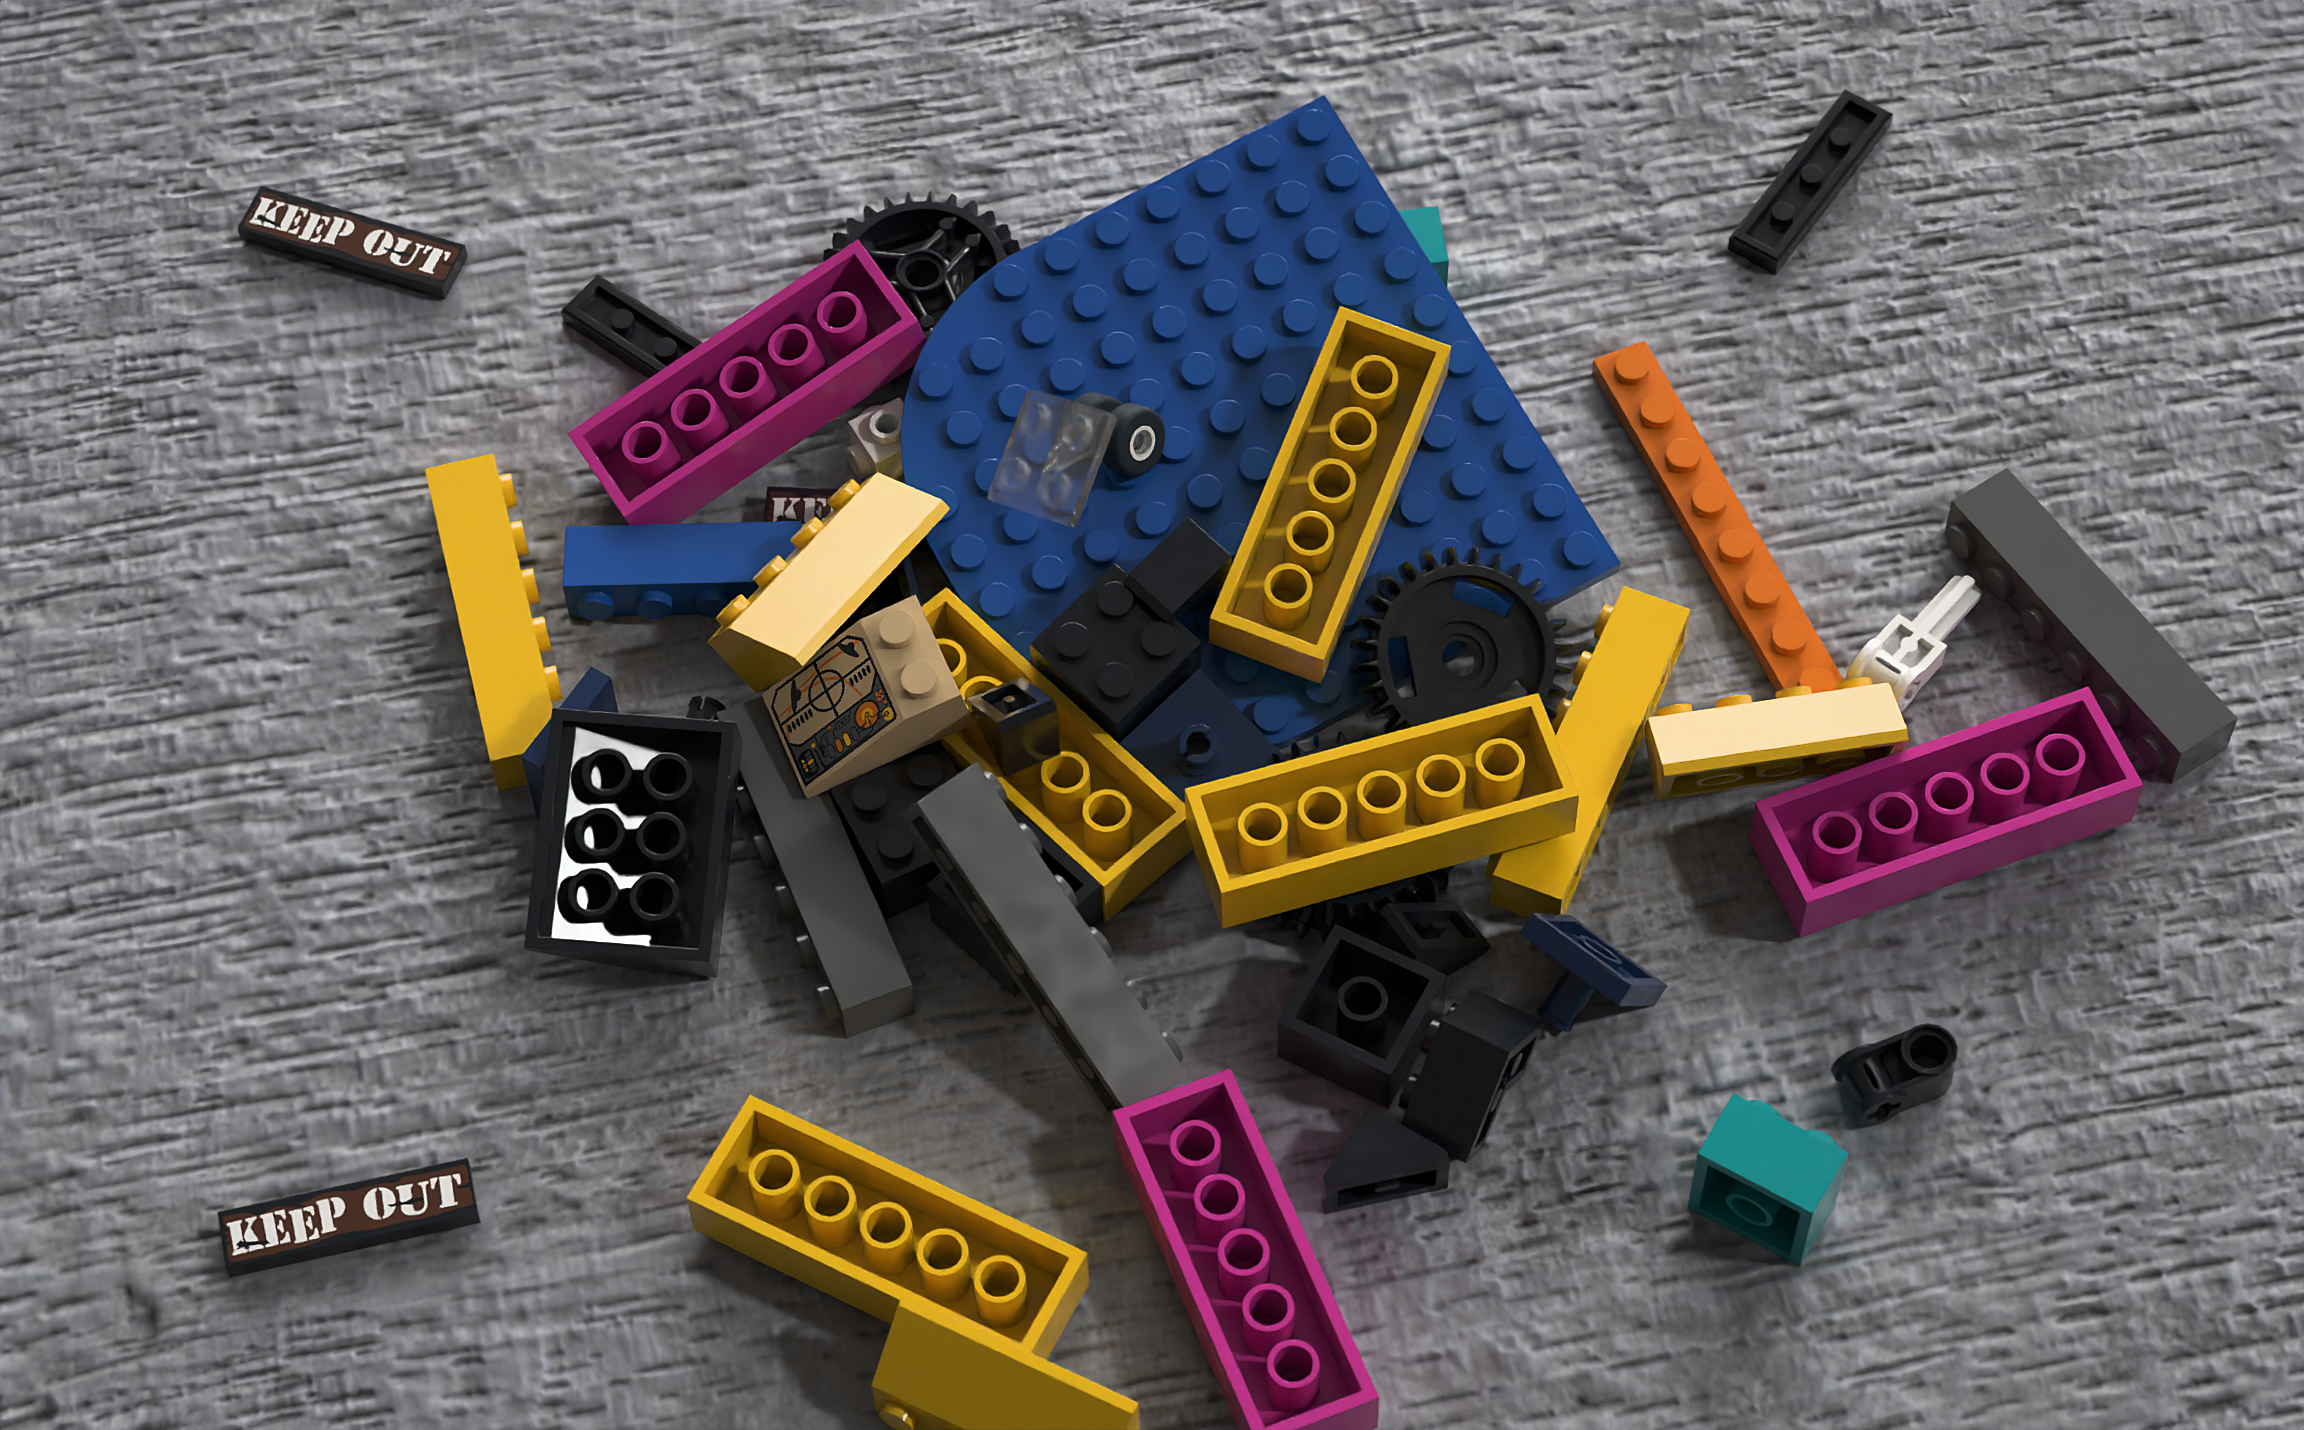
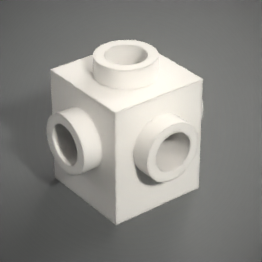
[845,397,905,484]

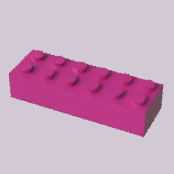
[567,239,927,525]
[1748,687,2143,938]
[1112,1068,1379,1430]

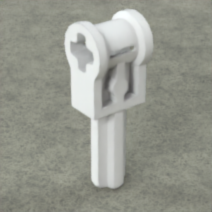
[1845,575,1982,712]

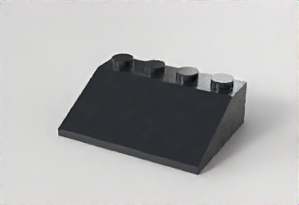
[524,708,743,978]

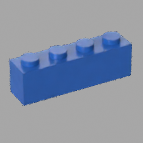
[562,521,802,621]

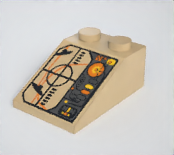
[761,595,974,799]

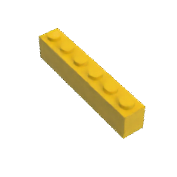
[425,453,563,791]
[1484,586,1691,918]

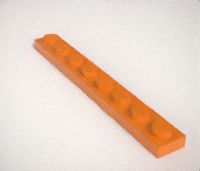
[1592,340,1844,694]

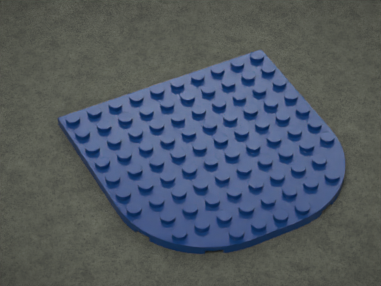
[901,95,1621,750]

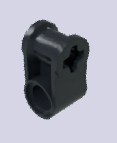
[1831,1023,1958,1127]

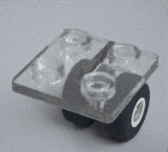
[988,389,1165,528]

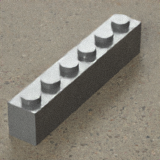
[1944,468,2238,784]
[716,697,916,1038]
[901,762,1188,1124]

